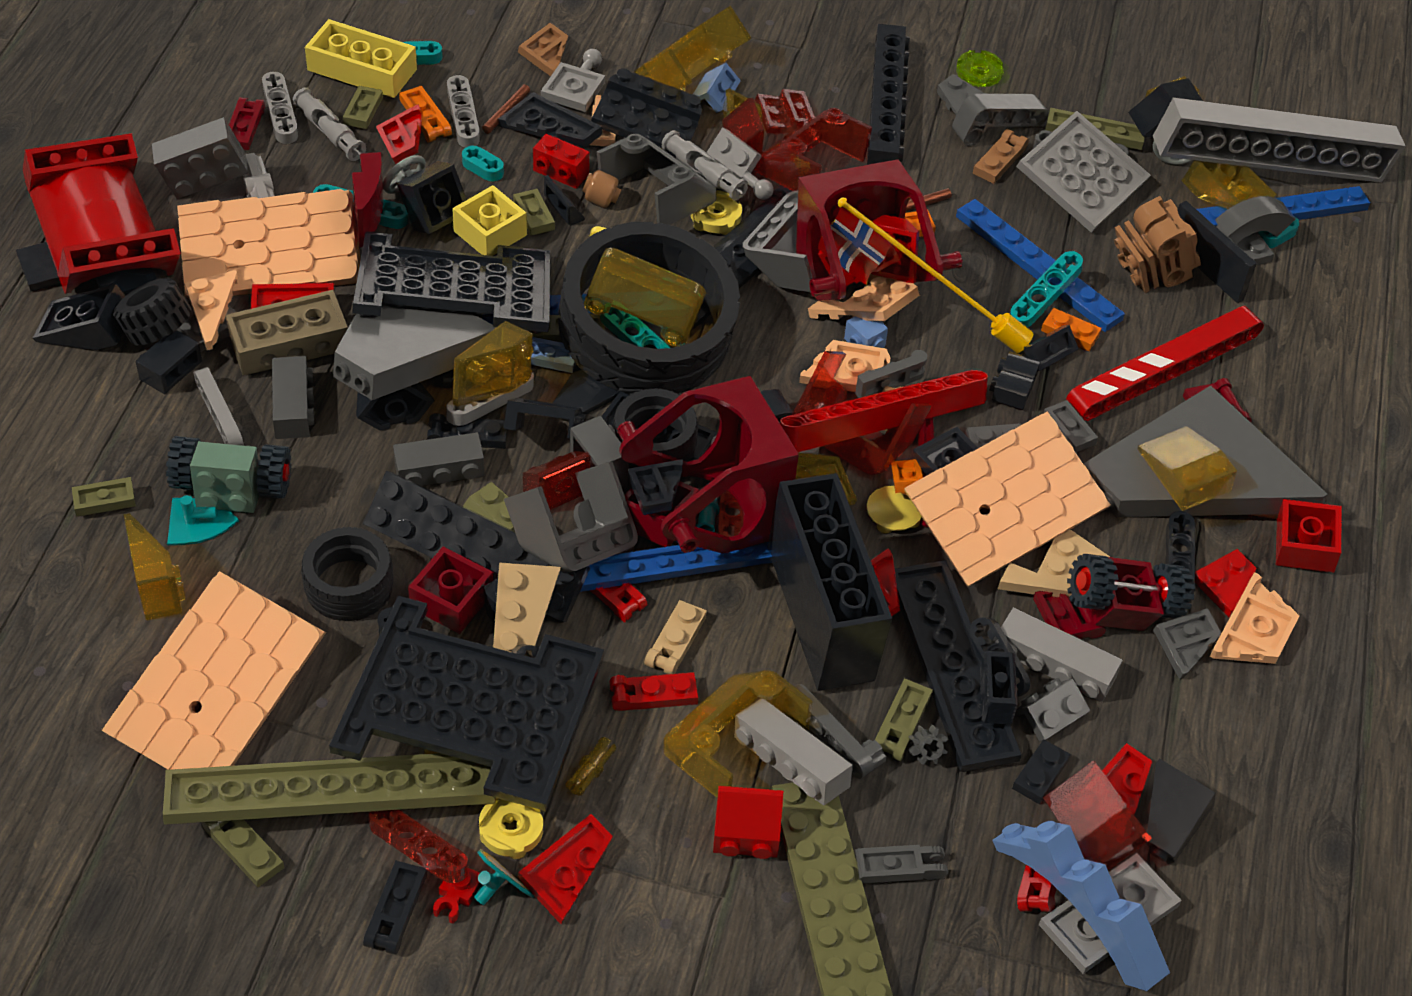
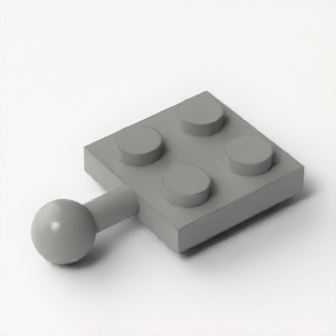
[541,49,605,112]
[707,127,774,200]

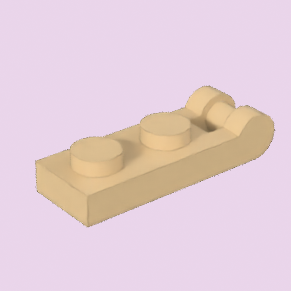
[644,600,707,674]

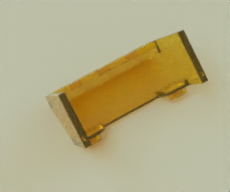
[634,5,752,91]
[584,248,706,347]
[663,670,813,797]

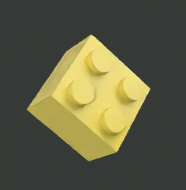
[452,185,527,256]

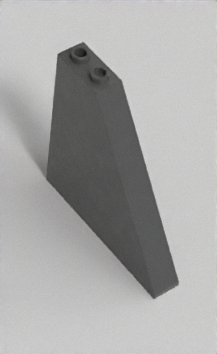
[333,303,499,400]
[1083,386,1328,517]

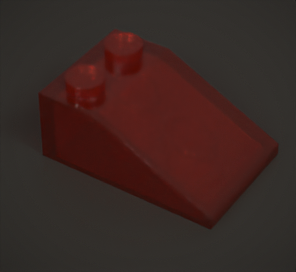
[1043,761,1152,870]

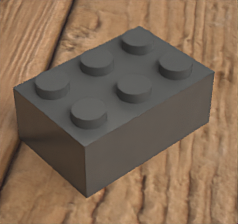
[152,117,249,199]

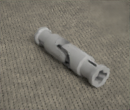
[293,87,366,161]
[662,130,748,200]

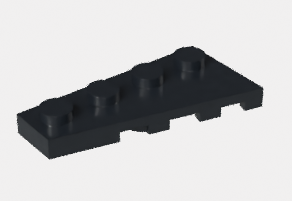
[498,92,603,148]

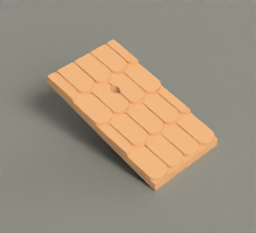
[177,189,361,300]
[904,411,1111,587]
[102,571,326,770]

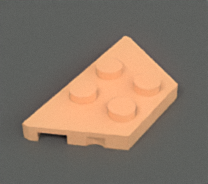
[800,340,903,392]
[1210,572,1299,664]

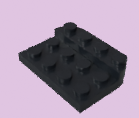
[591,68,702,157]

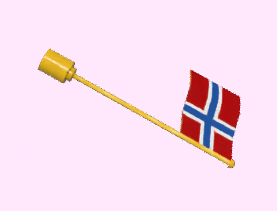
[818,198,1033,353]

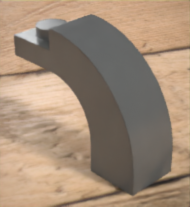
[1215,196,1296,244]

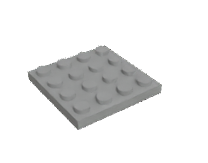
[1016,111,1151,233]

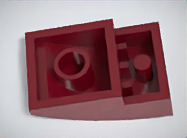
[352,152,384,248]

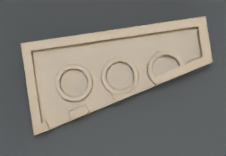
[493,563,561,657]

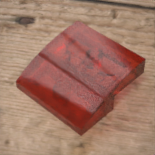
[754,89,817,134]

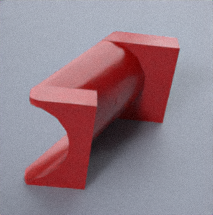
[23,133,181,294]

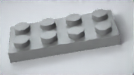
[1039,853,1182,974]

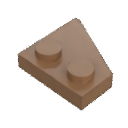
[518,23,568,76]

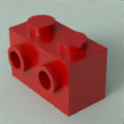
[533,134,590,189]

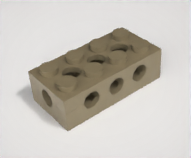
[226,290,348,376]

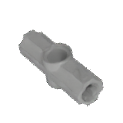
[243,153,275,198]

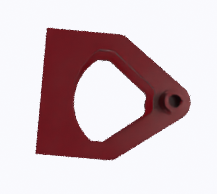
[796,159,962,301]
[617,376,799,554]

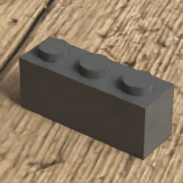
[272,356,315,439]
[393,432,485,486]

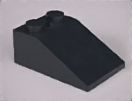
[33,284,125,350]
[913,427,989,515]

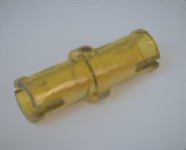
[566,737,616,796]

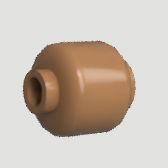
[582,170,621,208]

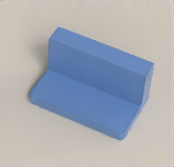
[693,63,741,113]

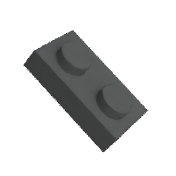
[1015,678,1090,741]

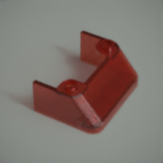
[754,108,872,191]
[793,351,932,475]

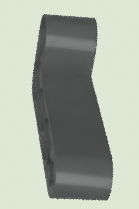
[952,94,1049,146]

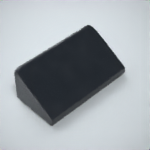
[544,175,585,226]

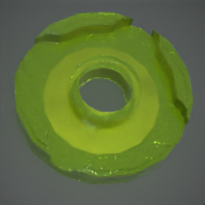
[956,50,1004,87]

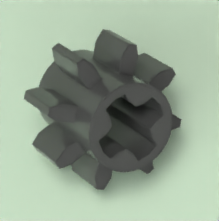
[908,725,948,765]

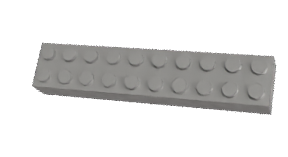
[1153,98,1405,183]

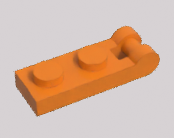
[399,86,452,143]

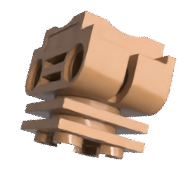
[1114,196,1201,293]

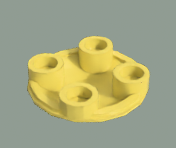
[867,486,922,533]

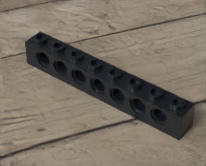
[867,24,910,165]

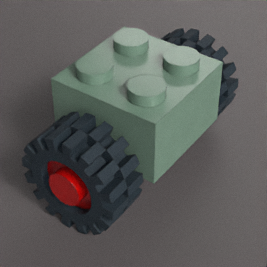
[166,436,292,513]

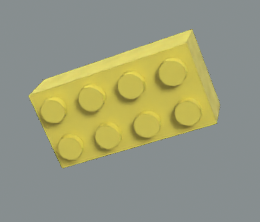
[305,19,417,98]

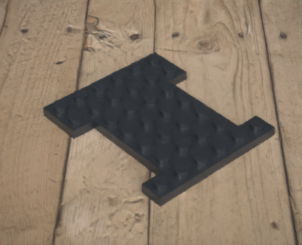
[352,232,550,333]
[329,596,604,811]

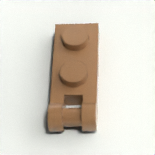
[973,128,1029,184]

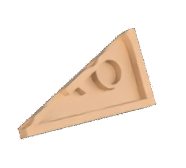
[185,270,238,350]

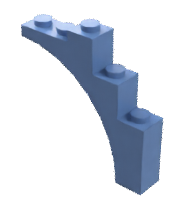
[992,821,1170,991]

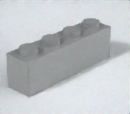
[995,607,1123,702]
[734,698,853,806]

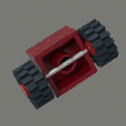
[1067,554,1195,631]

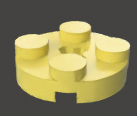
[691,190,742,235]
[479,798,543,859]

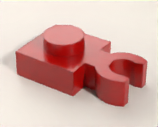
[433,862,482,924]

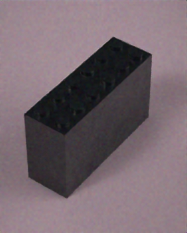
[767,473,893,691]

